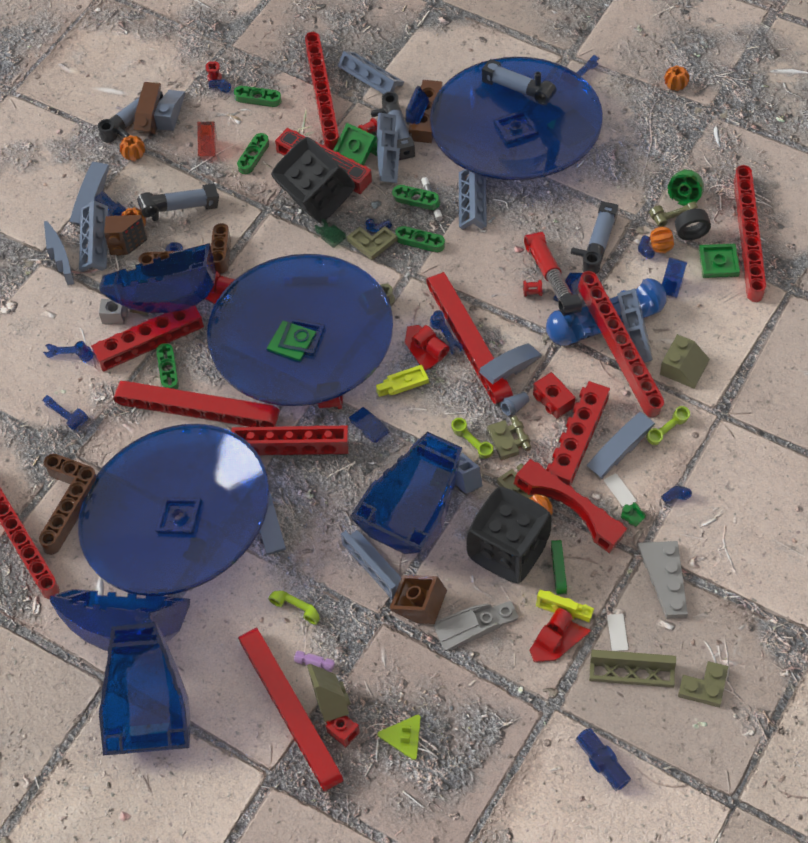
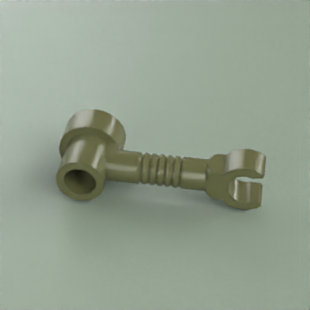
[649,202,698,227]

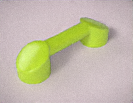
[646,406,690,445]
[451,418,494,459]
[268,590,320,625]

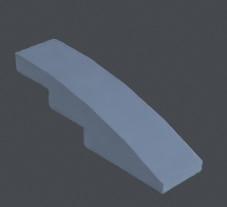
[377,113,400,183]
[70,161,110,225]
[44,221,75,285]
[617,288,653,363]
[479,343,542,384]
[586,412,655,479]

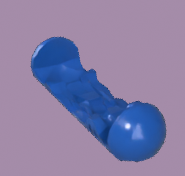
[546,278,667,346]

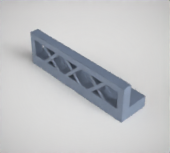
[337,51,404,94]
[459,164,487,230]
[79,200,108,272]
[341,530,401,600]

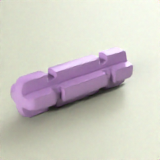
[294,650,335,672]

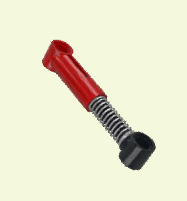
[524,231,582,316]

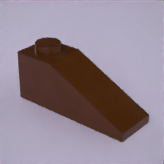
[133,82,161,134]

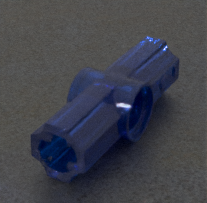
[575,728,631,791]

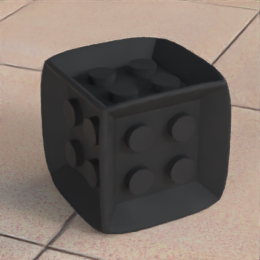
[271,137,355,223]
[466,486,552,584]

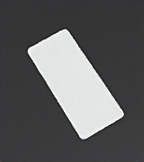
[604,473,637,506]
[607,614,628,651]

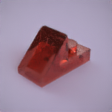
[197,121,217,157]

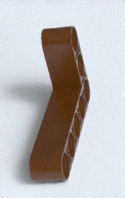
[138,223,231,276]
[39,453,99,555]

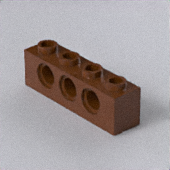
[409,79,443,143]

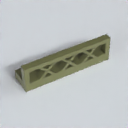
[589,649,676,688]

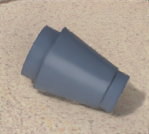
[501,392,530,416]

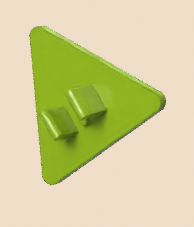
[378,715,421,760]

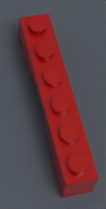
[513,459,627,554]

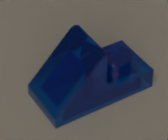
[662,257,688,298]

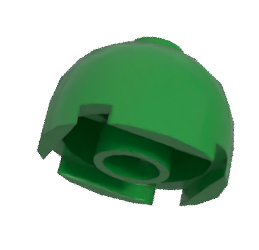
[668,169,704,206]

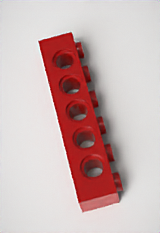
[91,301,204,372]
[546,381,610,486]
[231,425,349,456]

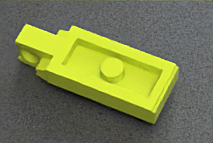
[376,365,429,397]
[536,589,594,622]

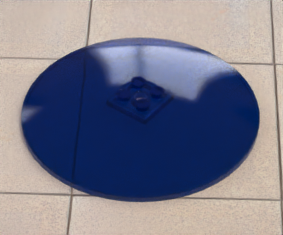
[430,57,603,181]
[207,254,393,406]
[78,424,270,596]

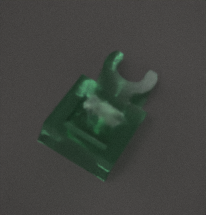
[315,219,346,248]

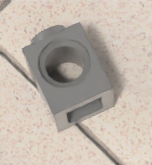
[99,299,128,324]

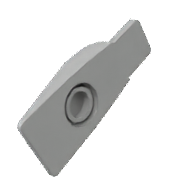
[433,601,518,651]

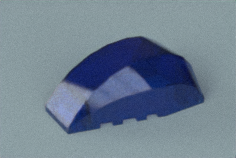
[99,243,216,313]
[350,431,462,554]
[50,589,190,654]
[99,621,190,756]

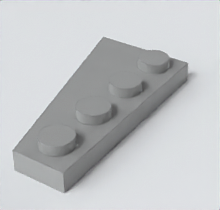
[637,541,688,619]

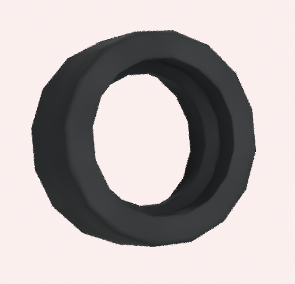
[675,209,711,240]

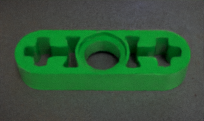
[234,86,282,107]
[237,133,269,174]
[392,185,441,210]
[395,226,445,253]
[156,343,179,389]
[551,540,567,595]

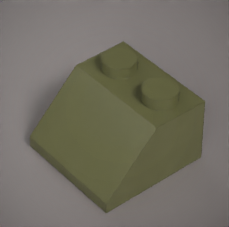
[660,334,710,389]
[307,664,351,722]

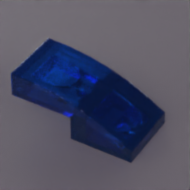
[93,191,126,216]
[349,407,390,443]

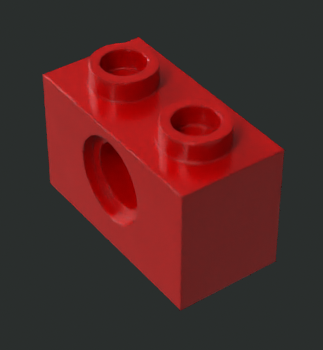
[533,372,576,419]

